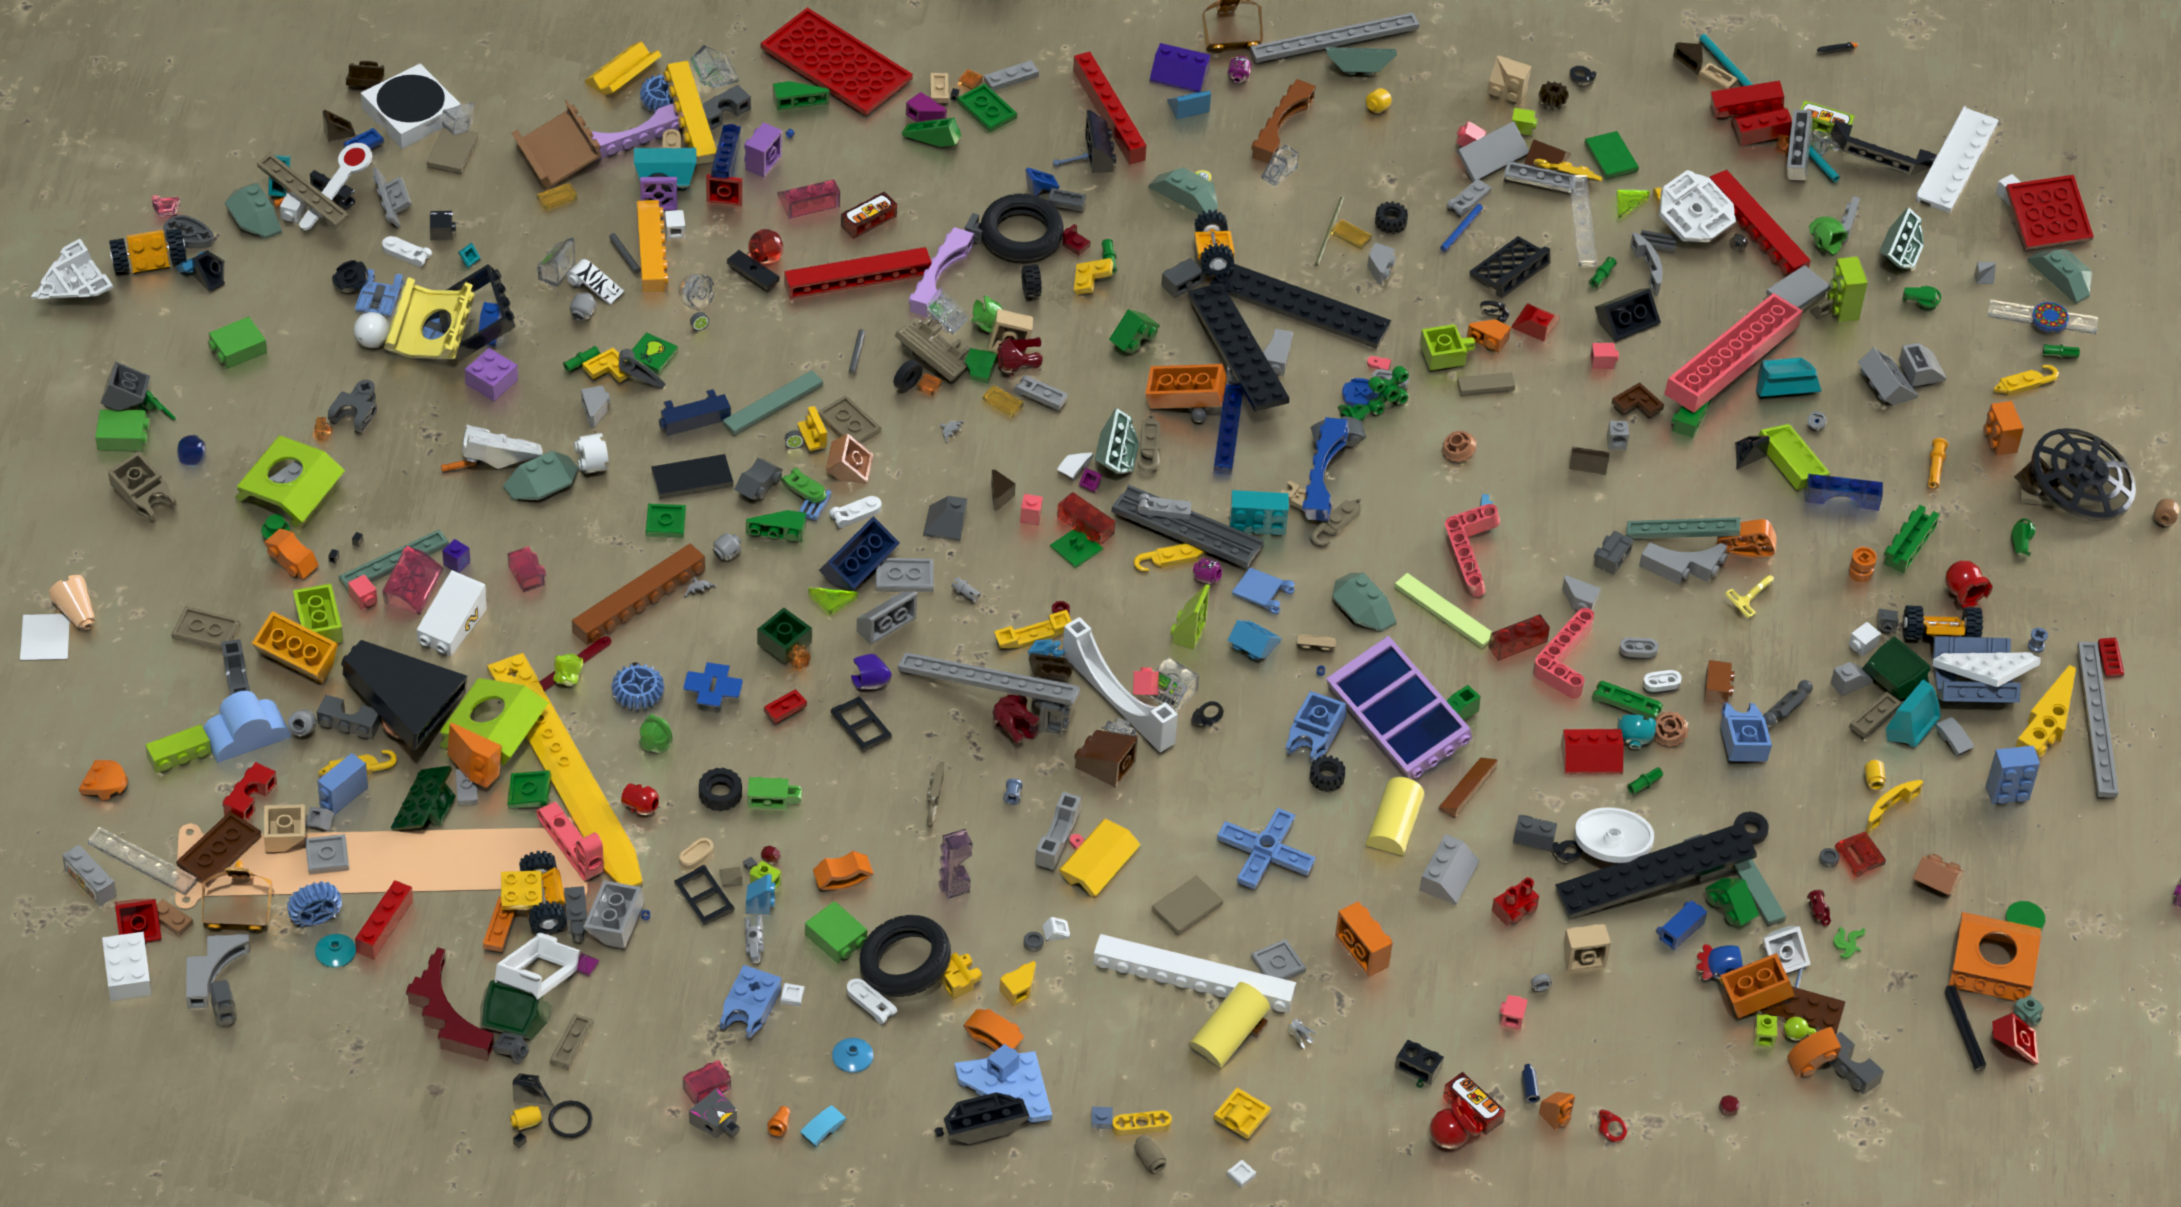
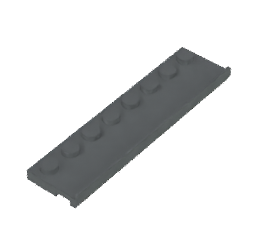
[1111,484,1264,568]

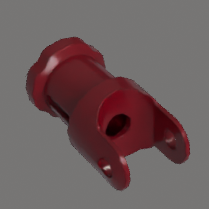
[1807,890,1831,926]

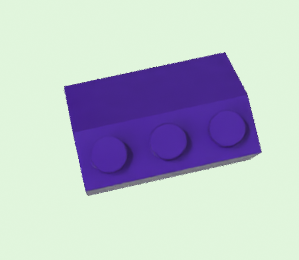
[1149,43,1211,92]

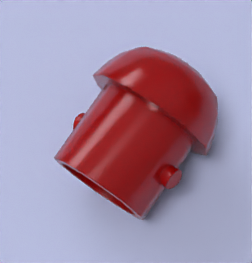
[621,783,659,816]

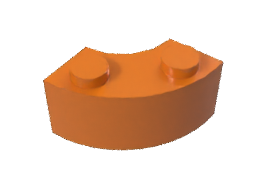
[264,529,319,579]
[813,851,874,890]
[963,1009,1024,1051]
[1787,1027,1841,1077]

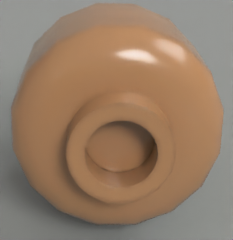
[2154,498,2180,526]

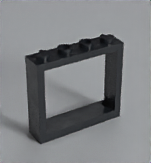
[438,264,516,360]

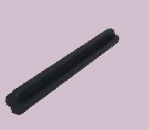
[1945,985,1986,1070]

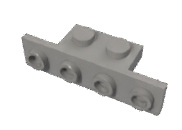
[373,167,412,228]

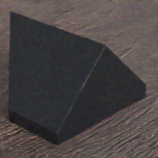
[192,250,225,292]
[1735,435,1770,470]
[512,1073,554,1106]

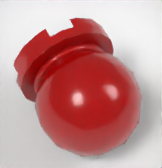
[1945,560,1993,608]
[1429,1097,1483,1149]

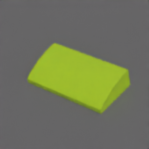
[1758,424,1830,490]

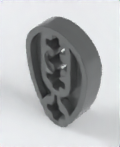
[163,215,214,249]

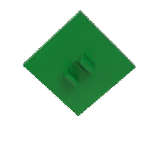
[1050,526,1103,568]

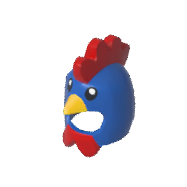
[1696,944,1743,985]

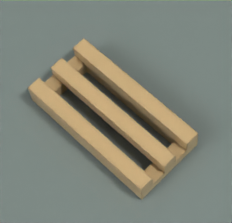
[1699,62,1738,89]

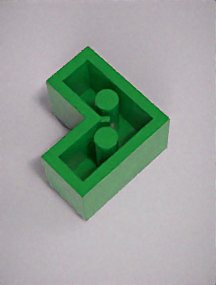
[1109,309,1160,354]
[1705,878,1759,926]

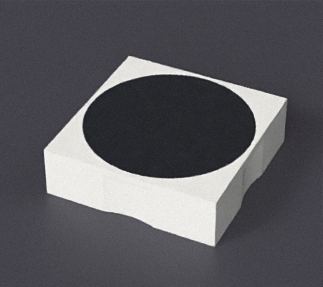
[361,63,462,149]

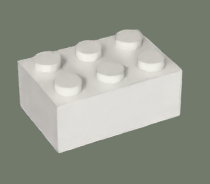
[102,932,152,1001]

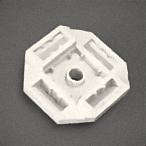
[1659,170,1736,242]

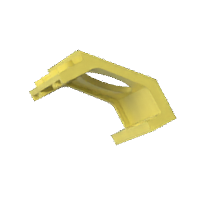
[383,277,475,359]

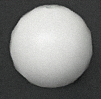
[353,312,390,349]

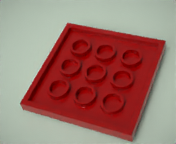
[2005,174,2094,250]

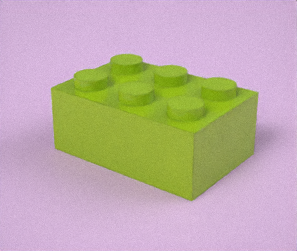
[1827,256,1868,322]
[293,584,343,643]

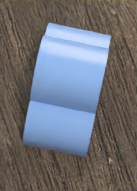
[203,691,291,763]

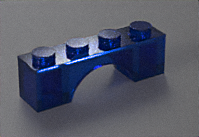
[1805,474,1883,511]

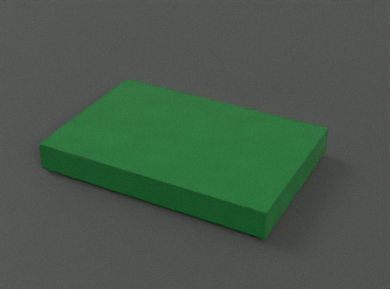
[957,83,1018,133]
[1584,131,1639,179]

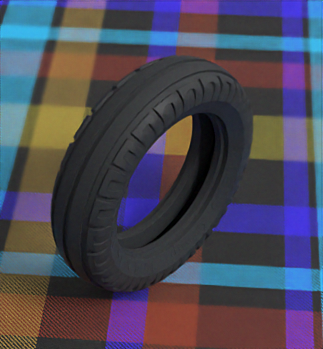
[980,193,1064,263]
[859,915,951,997]

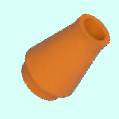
[767,1106,791,1136]

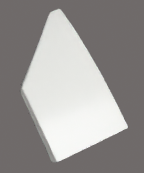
[1057,452,1094,481]

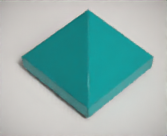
[458,243,481,268]

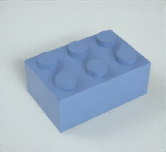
[1986,746,2040,804]

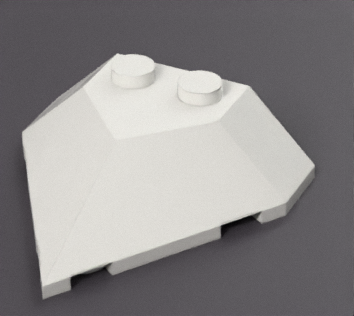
[31,239,113,299]

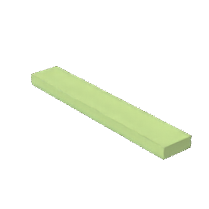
[1394,573,1495,649]

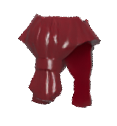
[997,337,1043,377]
[992,694,1040,744]

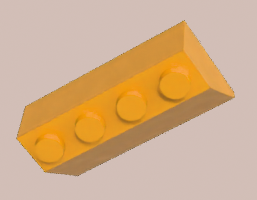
[252,611,338,684]

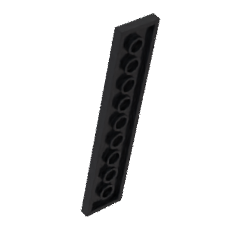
[1210,264,1392,349]
[1188,282,1289,412]
[1555,823,1757,920]

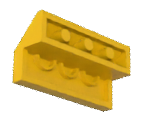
[584,41,662,95]
[1058,819,1141,897]

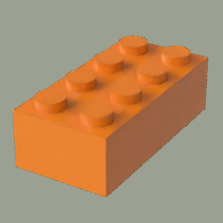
[1145,364,1227,409]

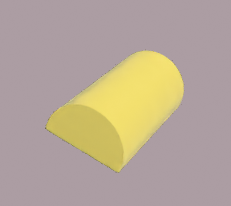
[1365,777,1424,856]
[1188,982,1270,1068]

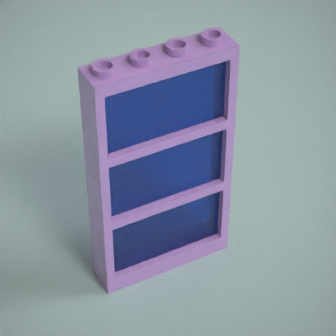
[1326,635,1472,780]

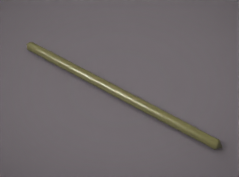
[1315,197,1344,266]

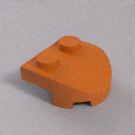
[78,760,128,801]

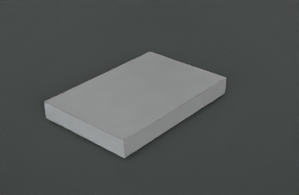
[1766,265,1830,309]
[876,558,934,592]

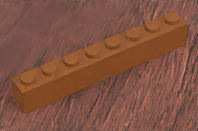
[572,543,705,646]

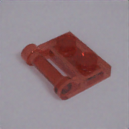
[1834,831,1886,877]

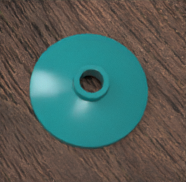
[315,934,356,968]

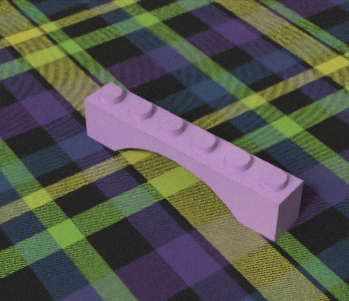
[592,103,683,161]
[909,227,974,317]

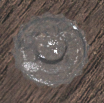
[1101,717,1136,736]

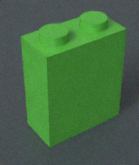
[208,316,267,369]
[95,410,150,451]
[805,901,868,964]

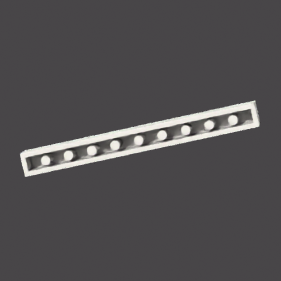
[1093,934,1296,1013]

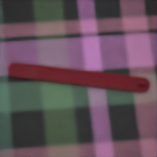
[539,636,612,692]

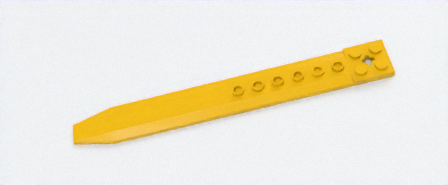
[487,653,643,886]

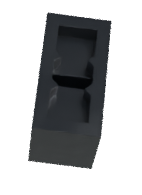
[1395,1040,1444,1086]

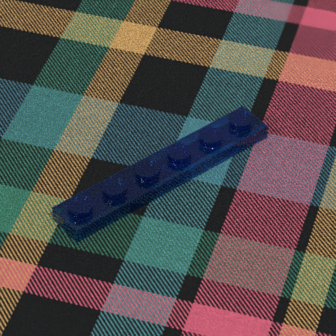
[711,124,741,178]
[1213,384,1243,474]

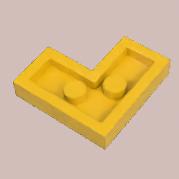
[1074,258,1113,295]
[582,348,631,383]

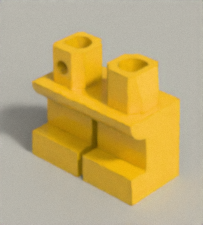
[939,952,982,1000]

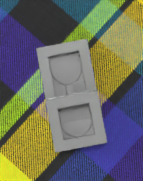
[1935,717,1974,756]

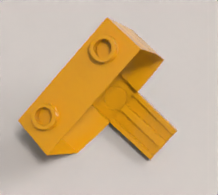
[1202,0,1263,50]
[202,860,272,930]

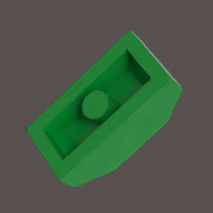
[965,348,998,384]

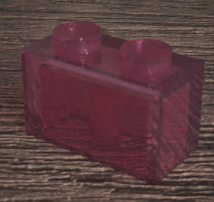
[507,546,546,592]
[683,1060,731,1106]

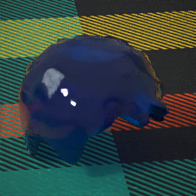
[177,435,206,465]

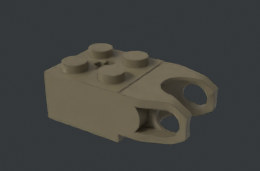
[108,451,177,521]

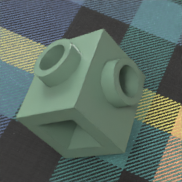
[2013,995,2044,1027]

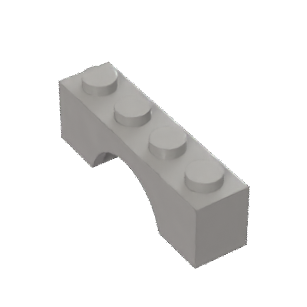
[1035,792,1082,870]

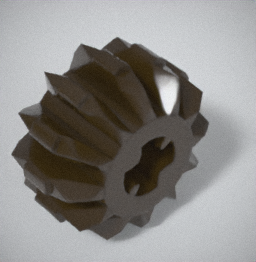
[1538,80,1569,110]

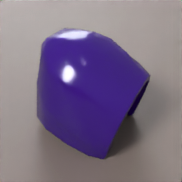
[851,654,892,689]

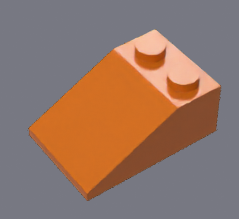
[447,723,502,788]

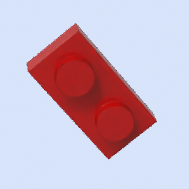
[764,689,807,724]

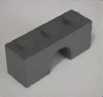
[702,85,751,131]
[316,695,382,740]
[1826,1032,1884,1095]

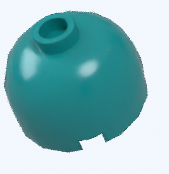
[1617,715,1657,749]

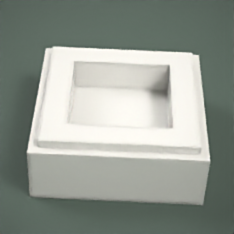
[780,983,805,1007]
[1227,1160,1256,1188]

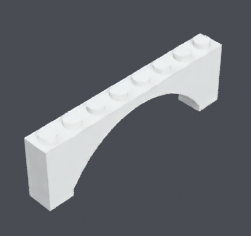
[1062,617,1178,753]

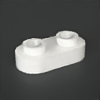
[1643,670,1682,692]

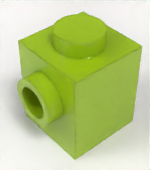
[1512,108,1537,136]
[749,861,781,890]
[1754,1014,1777,1048]

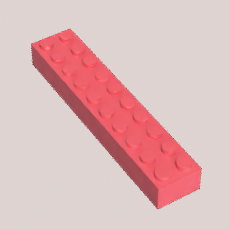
[1664,293,1803,413]

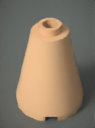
[49,575,95,630]

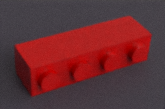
[1711,80,1784,119]
[355,880,413,960]

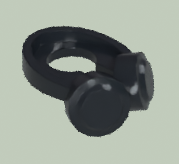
[1570,66,1597,86]
[1552,840,1583,863]

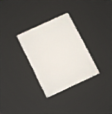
[20,614,70,660]

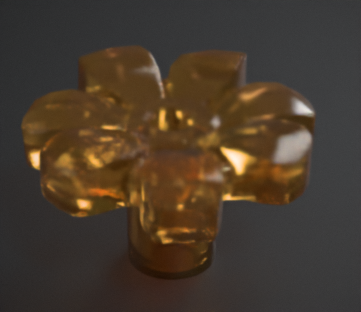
[313,417,333,441]
[789,645,811,669]

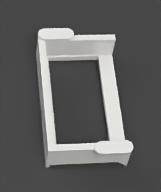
[495,933,580,1000]

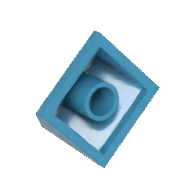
[1167,91,1211,119]

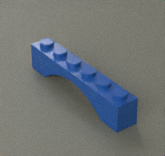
[1302,417,1349,521]

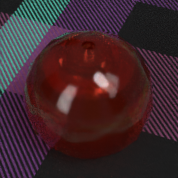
[748,229,784,265]

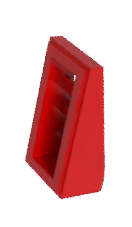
[2098,637,2125,677]

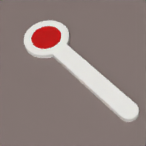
[299,143,372,230]

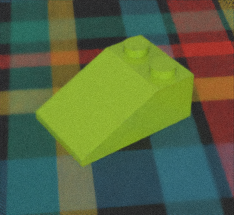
[1170,584,1210,650]

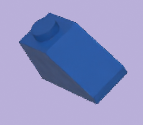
[478,302,502,346]

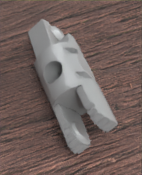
[745,915,764,964]

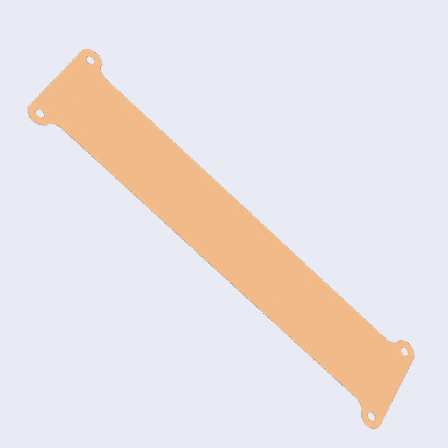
[175,817,587,909]

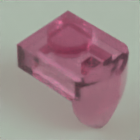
[152,195,181,217]

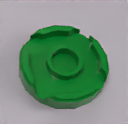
[2005,901,2046,931]

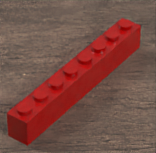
[1073,51,1147,165]
[1709,169,1811,276]
[784,247,932,299]

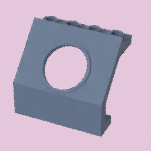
[1931,636,2021,703]

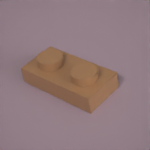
[157,899,193,937]

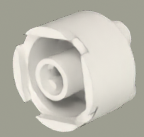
[574,433,609,474]

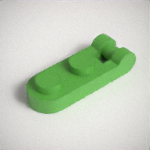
[781,468,826,503]

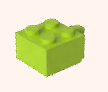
[1420,324,1475,371]

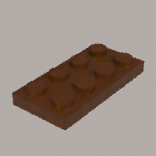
[176,811,261,886]
[1757,986,1846,1035]

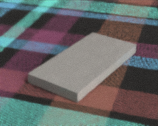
[1457,121,1529,182]

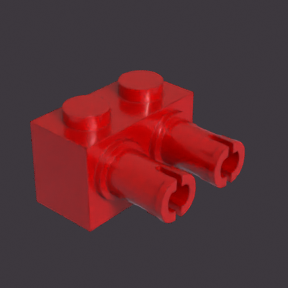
[1492,877,1540,926]

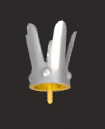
[1287,1019,1317,1049]

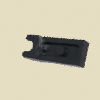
[310,170,355,210]

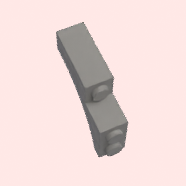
[1226,329,1293,384]
[1639,542,1728,585]
[186,934,250,1009]

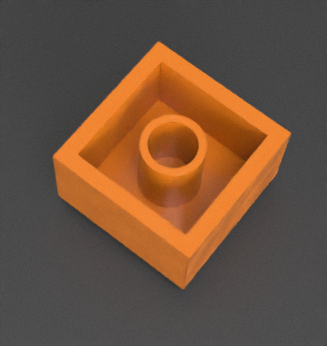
[1983,401,2024,456]

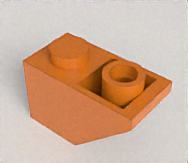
[1467,319,1511,353]
[1539,1092,1575,1130]

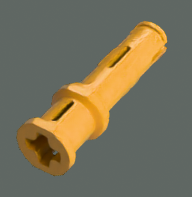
[1927,438,1948,489]

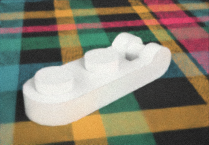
[382,236,432,267]
[829,496,881,528]
[847,978,897,1025]

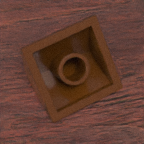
[1524,139,1571,167]

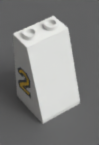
[417,570,487,656]

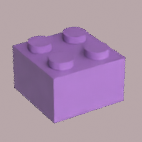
[744,122,782,177]
[465,348,518,401]

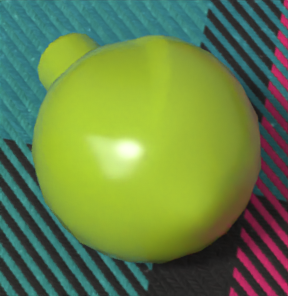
[1784,1017,1816,1041]

